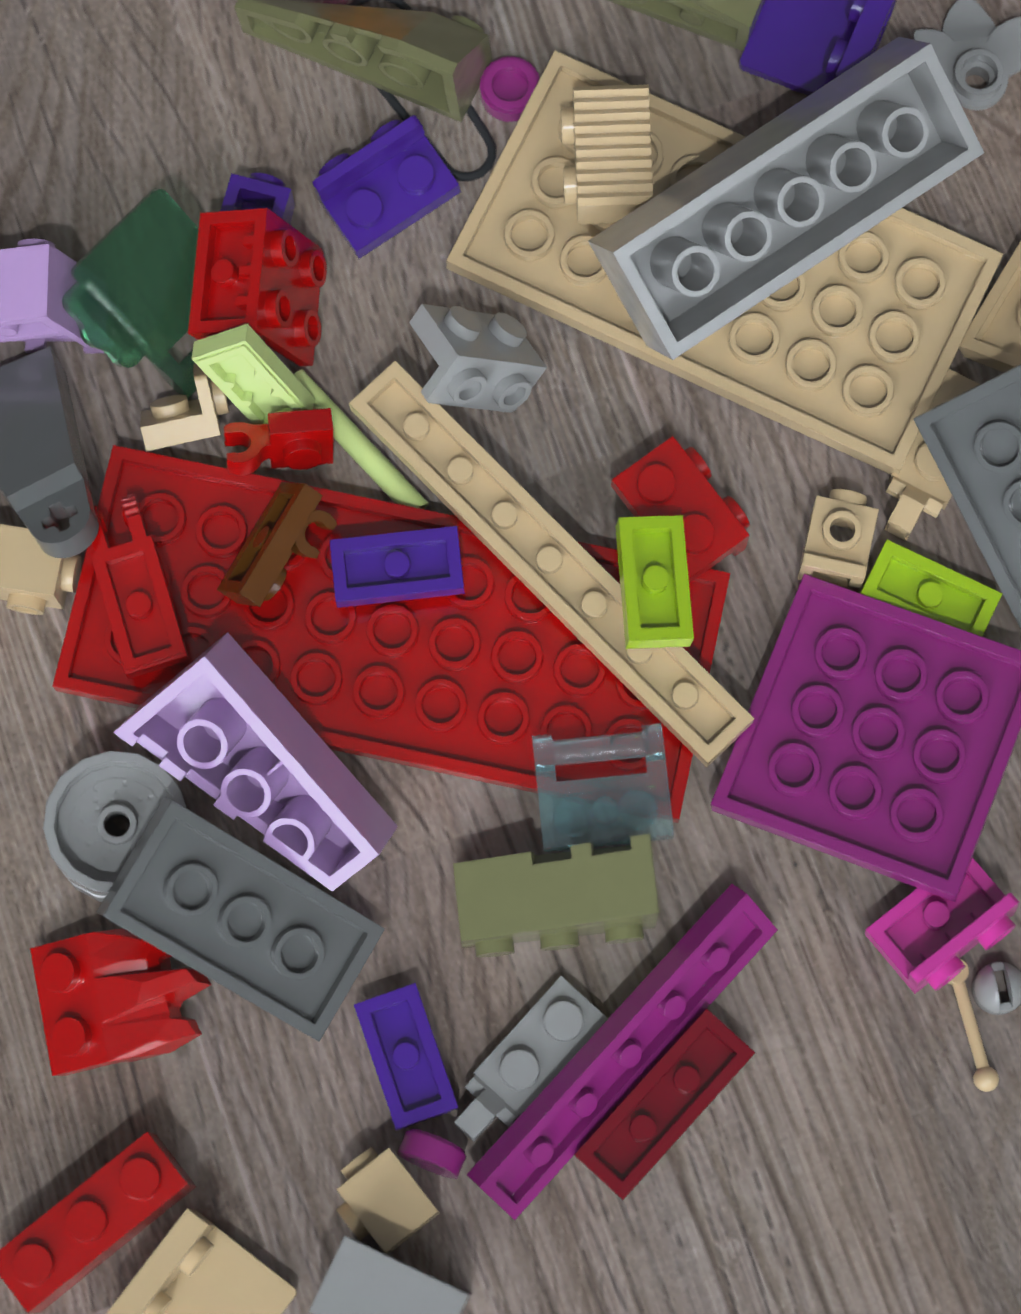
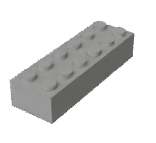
[588,37,984,360]

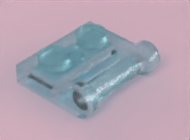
[532,723,674,852]

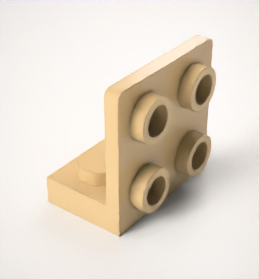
[106,1208,297,1314]

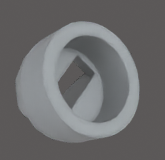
[972,961,1021,1015]

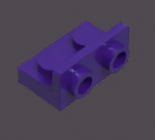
[312,115,461,259]

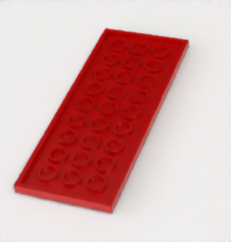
[52,445,731,823]

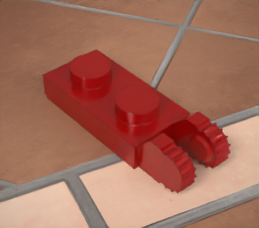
[90,493,190,679]

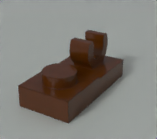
[217,482,337,607]

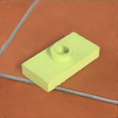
[192,324,315,425]

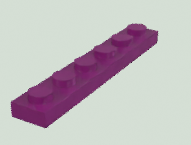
[466,884,778,1220]

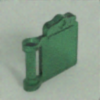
[62,188,199,399]

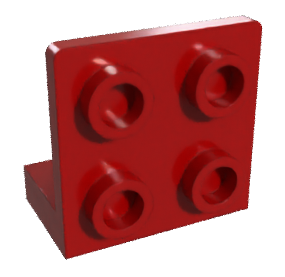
[188,208,327,367]

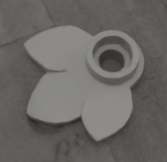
[913,0,1021,110]

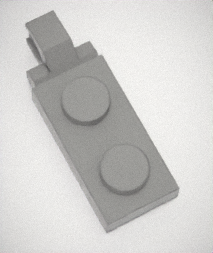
[454,976,608,1142]

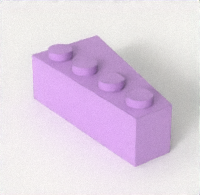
[113,632,398,891]

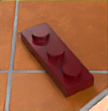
[574,1009,755,1201]

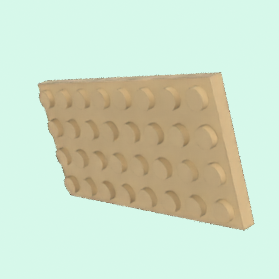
[446,51,1003,475]

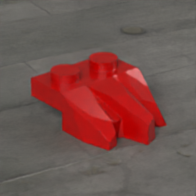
[30,928,212,1076]

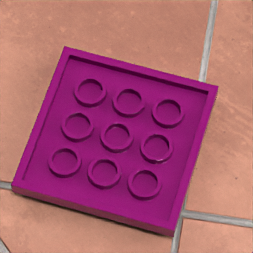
[710,574,1021,902]

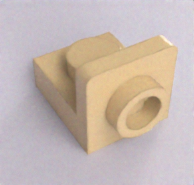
[140,363,230,451]

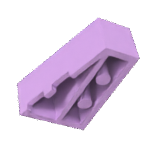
[0,239,107,353]

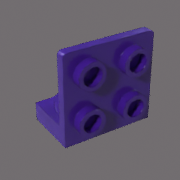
[739,0,897,96]

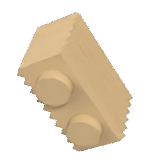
[561,85,654,225]

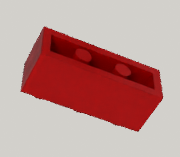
[0,1132,197,1313]

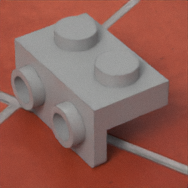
[409,304,547,413]

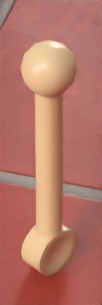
[948,959,999,1092]

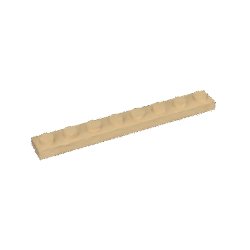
[349,361,754,767]

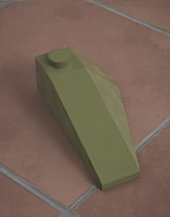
[234,0,492,123]

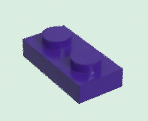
[329,526,465,608]
[354,983,459,1131]

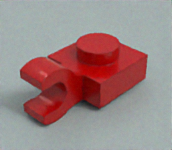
[224,408,333,476]

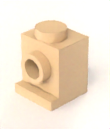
[797,489,879,593]

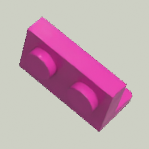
[865,858,1020,994]

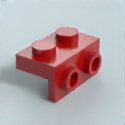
[611,436,750,584]

